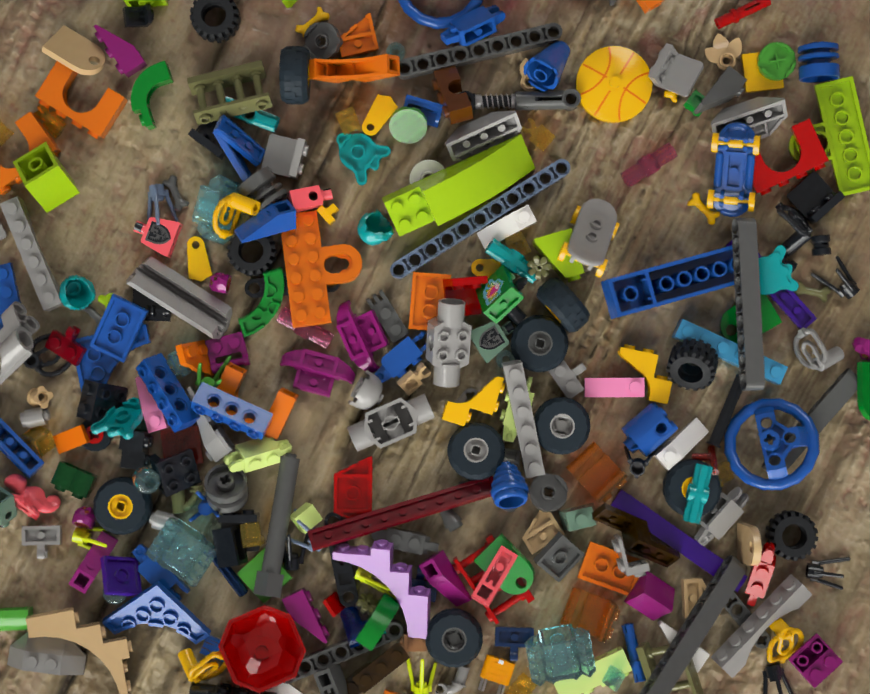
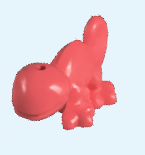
[3,473,61,521]

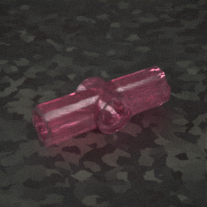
[620,143,678,187]
[276,307,334,349]

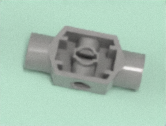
[425,298,472,388]
[347,393,435,452]

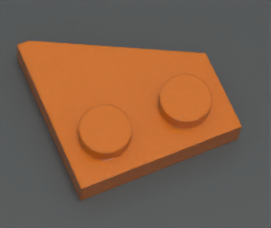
[340,13,379,59]
[175,340,214,377]

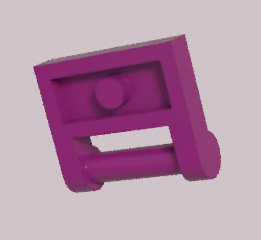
[205,331,251,374]

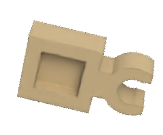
[396,362,431,396]

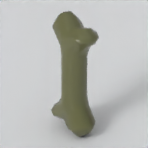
[793,281,831,303]

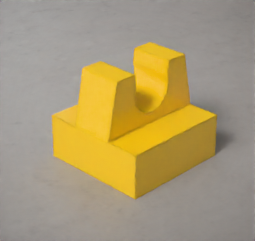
[317,203,339,226]

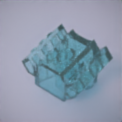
[192,175,240,245]
[146,518,216,587]
[525,624,596,686]

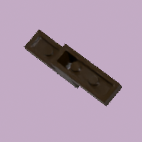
[591,503,680,568]
[346,641,410,694]

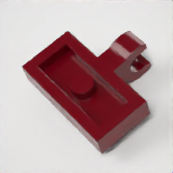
[44,326,87,366]

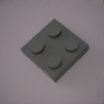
[533,532,585,582]

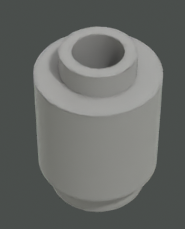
[20,407,50,429]
[149,510,179,533]

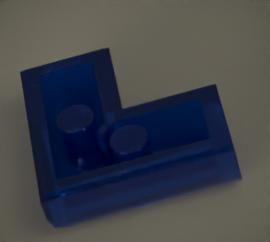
[340,607,387,648]

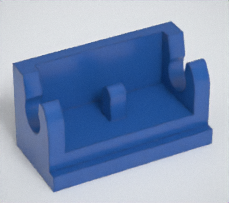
[403,94,444,128]

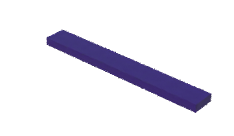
[610,489,747,592]

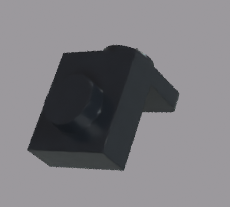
[123,4,154,28]

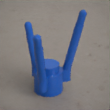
[189,491,220,522]

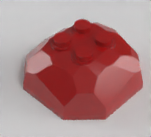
[218,605,306,693]

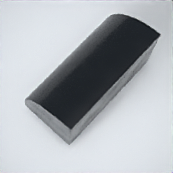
[212,524,248,568]

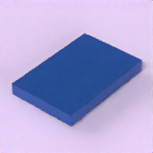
[89,294,149,363]

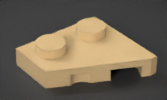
[522,510,565,555]
[681,578,720,618]

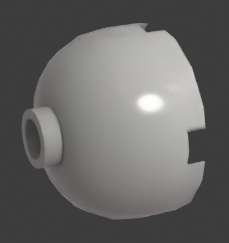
[348,370,384,410]

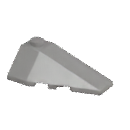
[187,386,235,463]

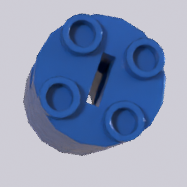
[621,402,678,457]

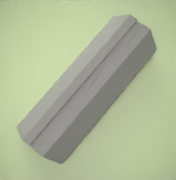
[126,256,232,339]

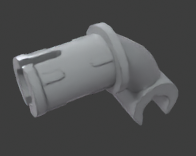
[435,666,470,694]

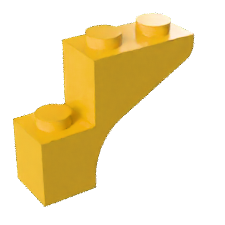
[618,344,672,404]
[441,377,506,426]

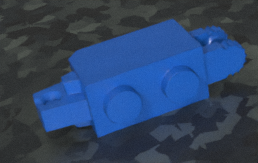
[440,5,506,46]
[375,330,426,383]
[132,544,190,601]

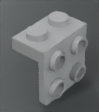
[648,43,704,97]
[261,134,309,180]
[611,534,650,577]

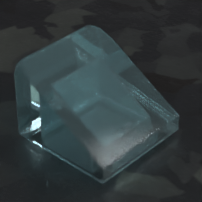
[602,665,625,692]

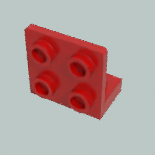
[443,276,488,316]

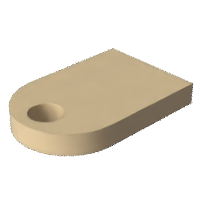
[42,25,106,75]
[737,523,762,566]

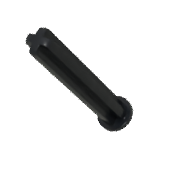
[706,374,742,448]

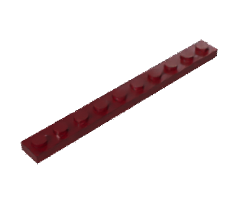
[307,476,493,551]

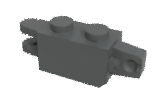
[371,527,439,555]

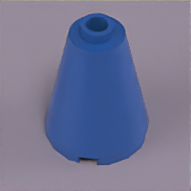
[524,41,570,91]

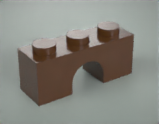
[431,65,473,125]

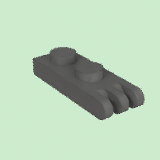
[366,290,409,343]

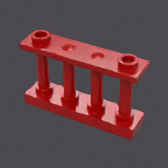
[452,533,535,625]

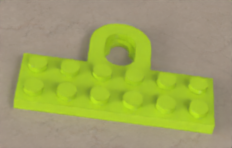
[788,76,870,196]

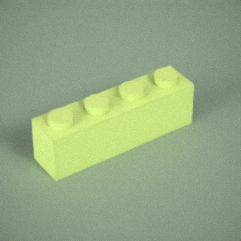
[551,646,632,694]

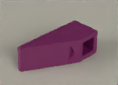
[94,25,147,78]
[68,530,119,594]
[418,550,472,607]
[282,587,330,643]

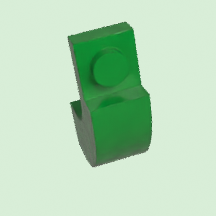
[131,61,174,130]
[355,593,400,651]

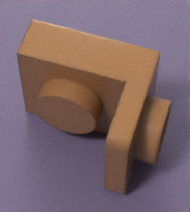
[400,631,427,653]

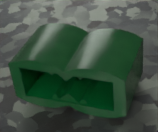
[51,461,98,500]

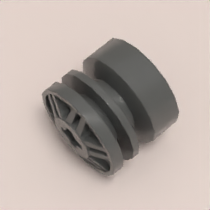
[236,166,288,212]

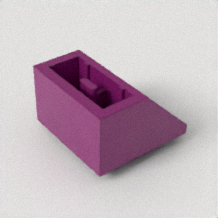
[788,633,843,688]

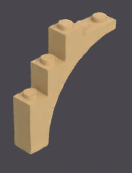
[26,607,133,694]

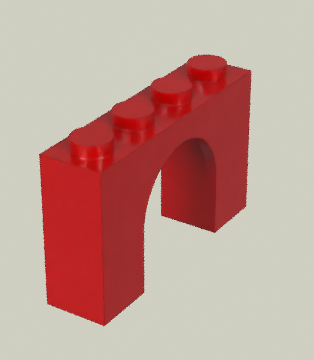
[753,118,829,196]

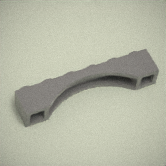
[0,196,63,311]
[501,360,545,478]
[711,574,812,678]

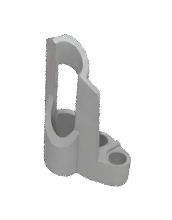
[0,301,40,385]

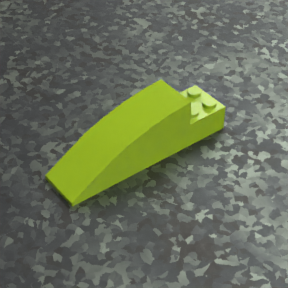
[382,134,536,237]

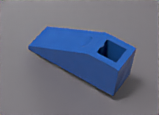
[235,200,296,243]

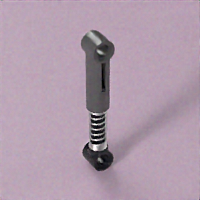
[459,89,581,111]

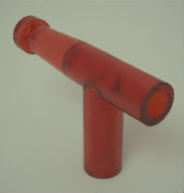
[692,445,719,475]

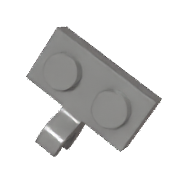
[549,360,587,398]
[22,525,62,559]

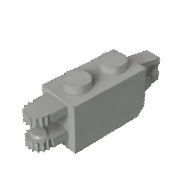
[694,486,750,546]

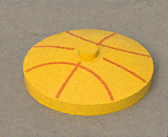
[575,46,652,123]

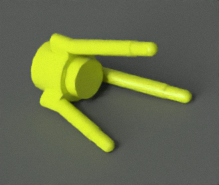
[72,527,109,550]
[355,567,396,599]
[407,658,437,694]

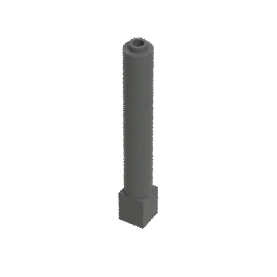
[253,453,300,598]

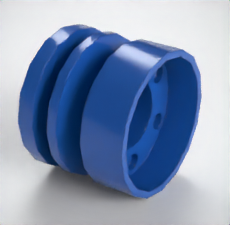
[797,41,840,83]

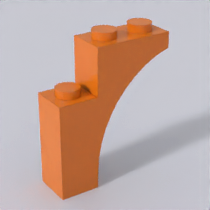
[309,54,400,83]

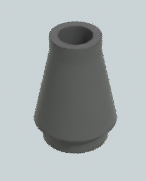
[440,509,463,533]

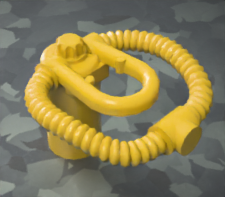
[212,192,261,239]
[767,617,804,664]
[178,648,227,684]

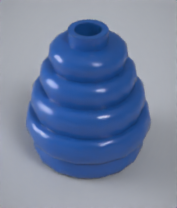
[490,461,529,509]

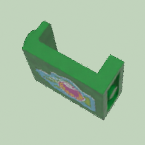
[475,265,524,324]

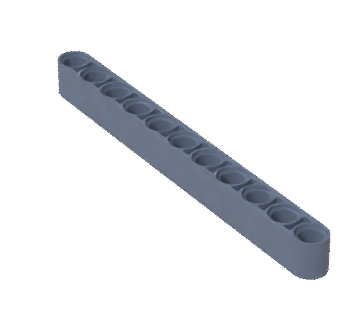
[390,159,570,279]

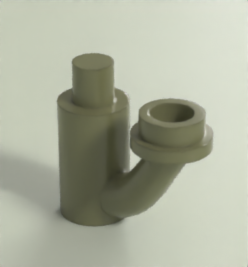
[171,485,204,514]

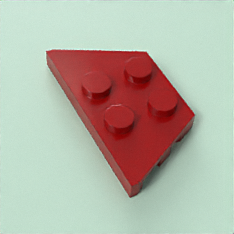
[334,456,373,519]

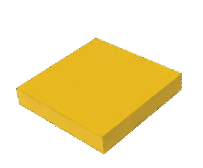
[741,52,784,93]

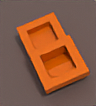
[52,424,90,454]

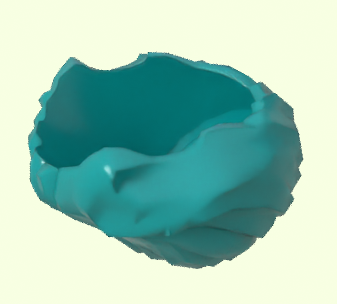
[357,210,394,246]
[59,275,96,310]

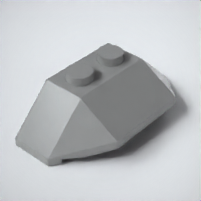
[711,97,788,139]
[445,111,522,162]
[7,632,87,675]

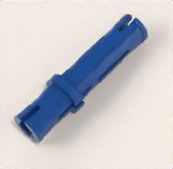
[621,623,646,683]

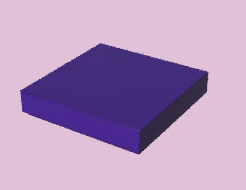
[100,556,142,596]

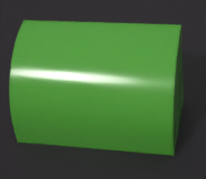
[0,607,33,631]

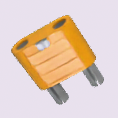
[478,654,516,694]

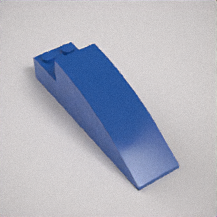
[601,246,760,319]

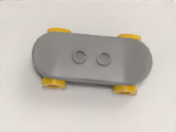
[557,198,620,278]

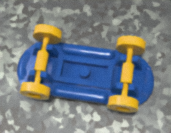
[707,122,761,217]

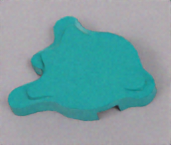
[336,133,391,185]
[758,245,799,295]
[90,397,143,439]

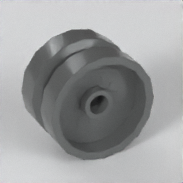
[204,463,249,514]

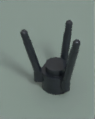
[811,256,860,299]
[624,446,657,479]
[283,529,312,570]
[805,557,851,590]
[762,663,793,694]

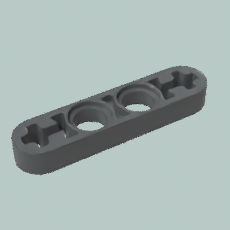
[724,592,771,649]

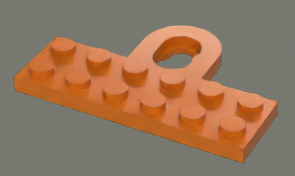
[281,210,363,328]

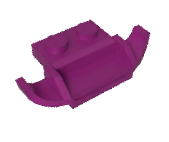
[336,300,389,373]
[280,348,356,398]

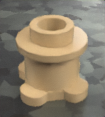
[27,386,53,409]

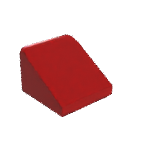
[323,592,345,617]

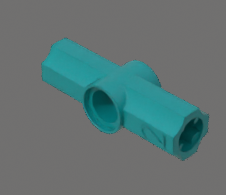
[225,96,280,133]
[485,238,537,284]
[682,463,713,524]

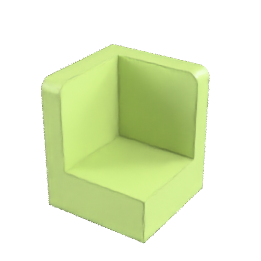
[290,502,323,534]

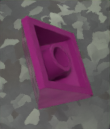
[624,571,675,621]

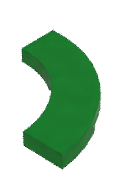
[238,267,285,337]

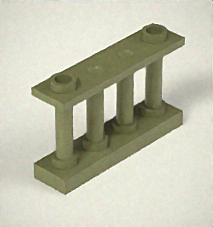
[187,60,273,125]
[636,641,704,694]

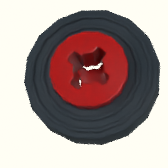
[81,420,113,451]

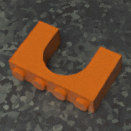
[35,61,128,139]
[0,111,61,195]
[209,362,299,440]

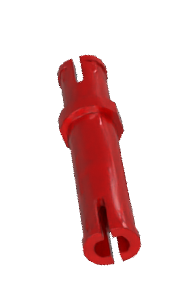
[714,0,771,29]

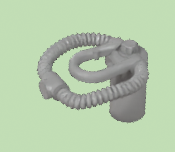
[793,327,844,371]

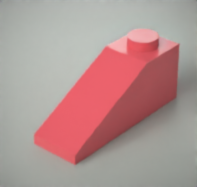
[471,545,518,608]

